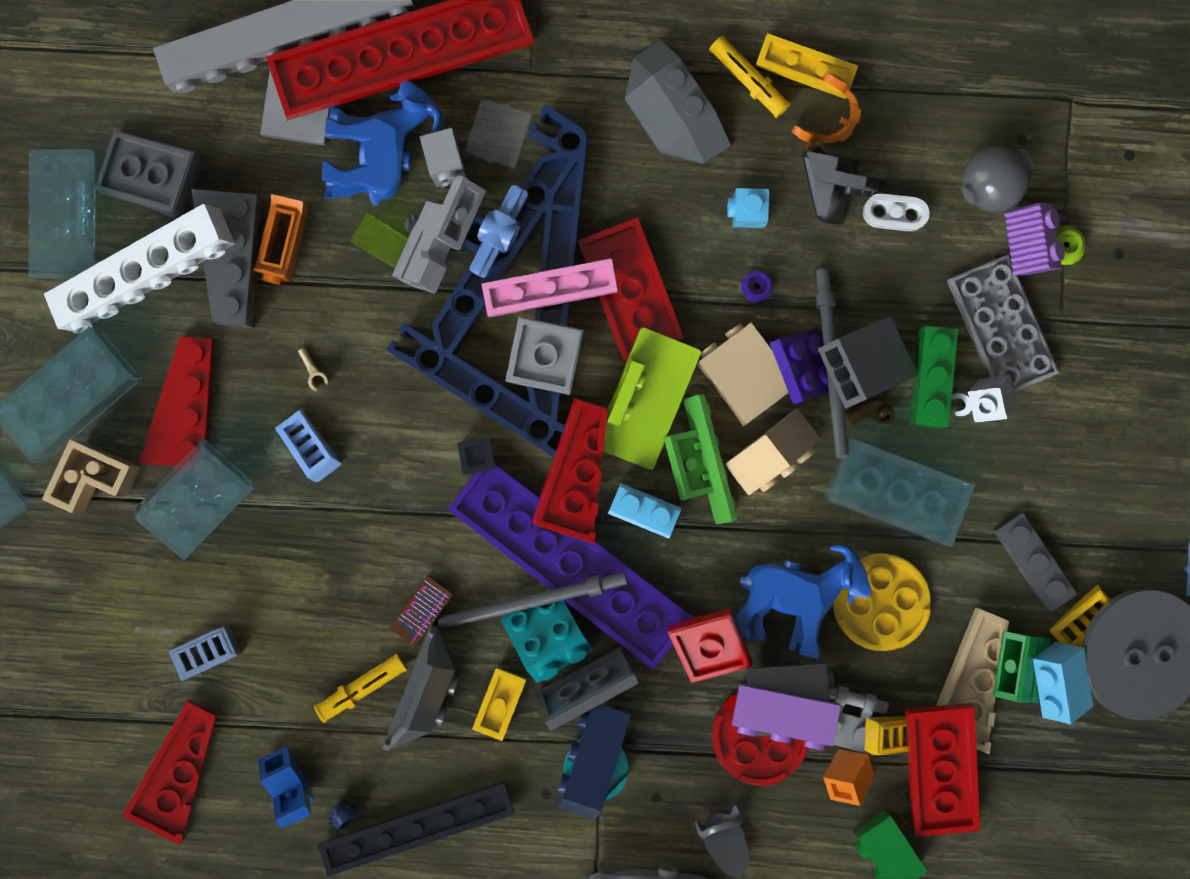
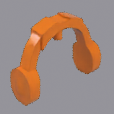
[791,72,861,144]

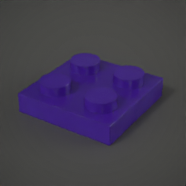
[770,327,829,405]

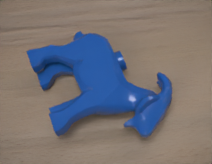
[322,81,444,207]
[736,544,872,660]

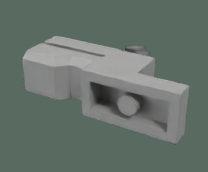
[392,175,486,294]

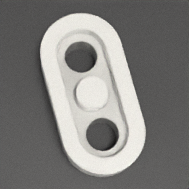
[863,194,929,232]

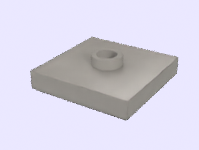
[260,72,330,146]
[505,317,584,395]

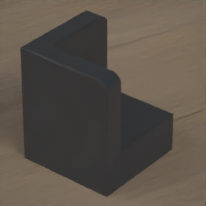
[457,437,496,475]

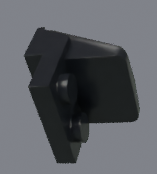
[802,143,887,224]

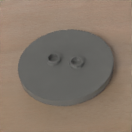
[1082,588,1190,720]

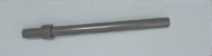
[815,268,849,459]
[438,572,628,630]

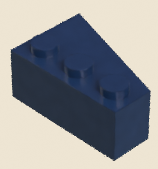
[557,705,631,820]

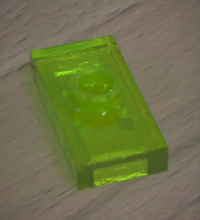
[350,213,408,269]

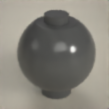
[962,146,1035,212]

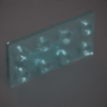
[29,149,95,279]

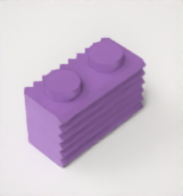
[1004,203,1065,276]

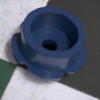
[328,800,359,831]

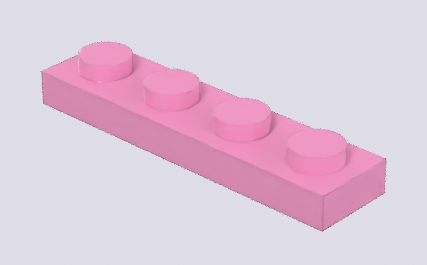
[482,259,618,317]

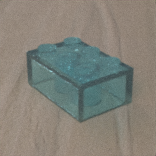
[133,438,253,560]

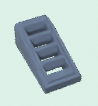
[169,624,242,681]

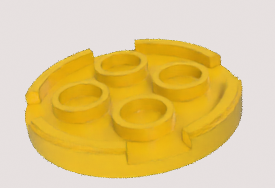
[833,553,931,651]

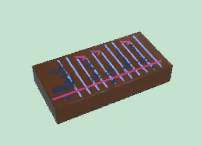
[389,575,454,648]

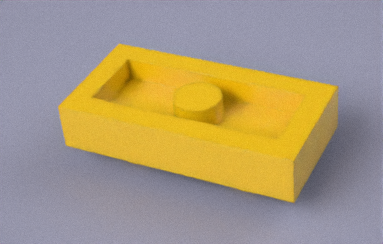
[472,667,527,741]

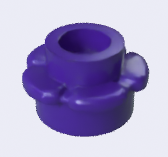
[741,270,772,302]

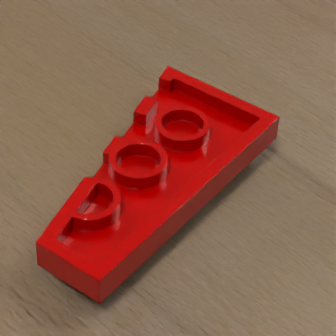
[138,337,215,468]
[531,398,608,544]
[121,699,217,846]

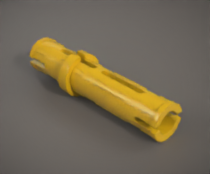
[709,35,791,118]
[314,653,408,723]

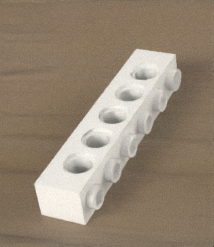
[44,204,235,333]

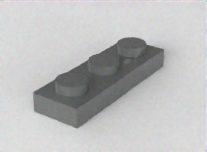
[993,513,1078,613]

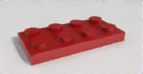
[577,218,684,362]
[905,703,980,837]

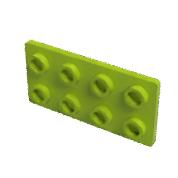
[604,327,701,470]

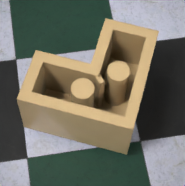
[725,408,821,495]
[42,439,141,513]

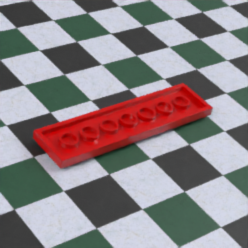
[265,0,534,121]

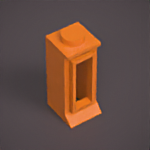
[253,194,310,285]

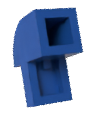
[258,746,314,829]

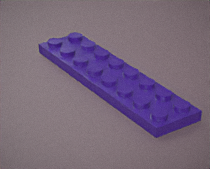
[447,464,693,670]

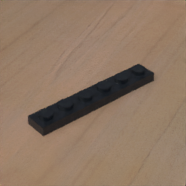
[317,781,515,877]

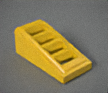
[1049,585,1111,647]
[864,716,908,755]

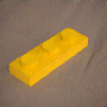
[755,33,858,99]

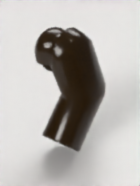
[845,397,895,425]

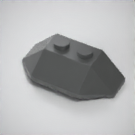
[625,40,731,165]
[381,623,460,751]

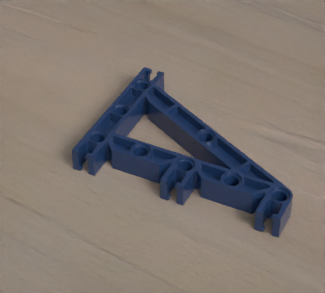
[386,104,587,458]

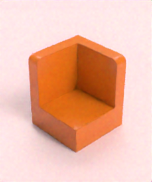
[823,749,875,806]

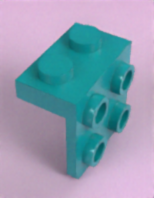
[501,589,593,683]

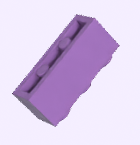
[732,683,841,750]

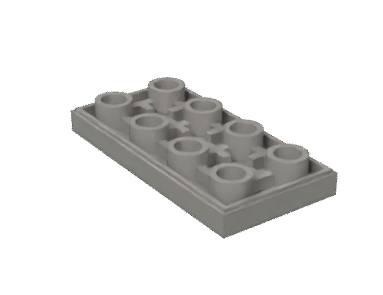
[947,254,1059,392]

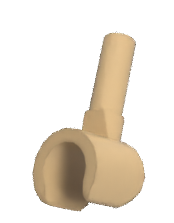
[298,348,329,391]

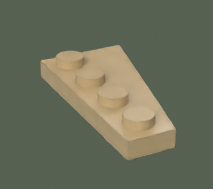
[936,607,1009,754]

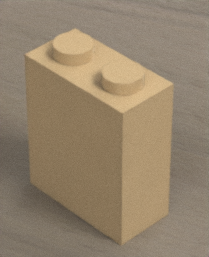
[697,323,789,426]

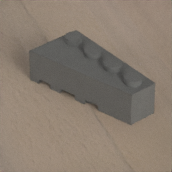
[192,189,265,329]

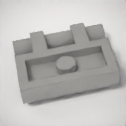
[829,685,889,756]

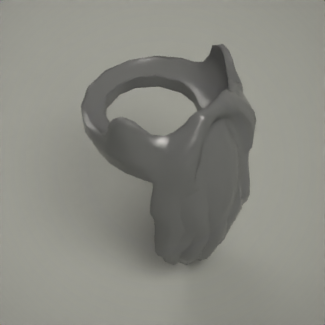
[695,805,750,878]

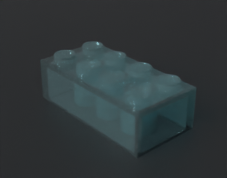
[0,327,142,463]
[822,438,975,547]

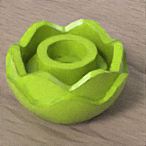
[1056,225,1086,265]

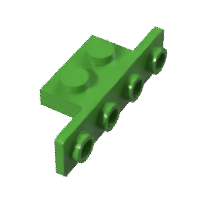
[664,394,737,524]

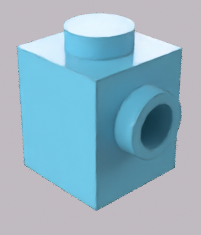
[727,188,769,228]

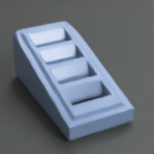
[275,409,342,482]

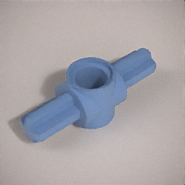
[469,185,528,278]

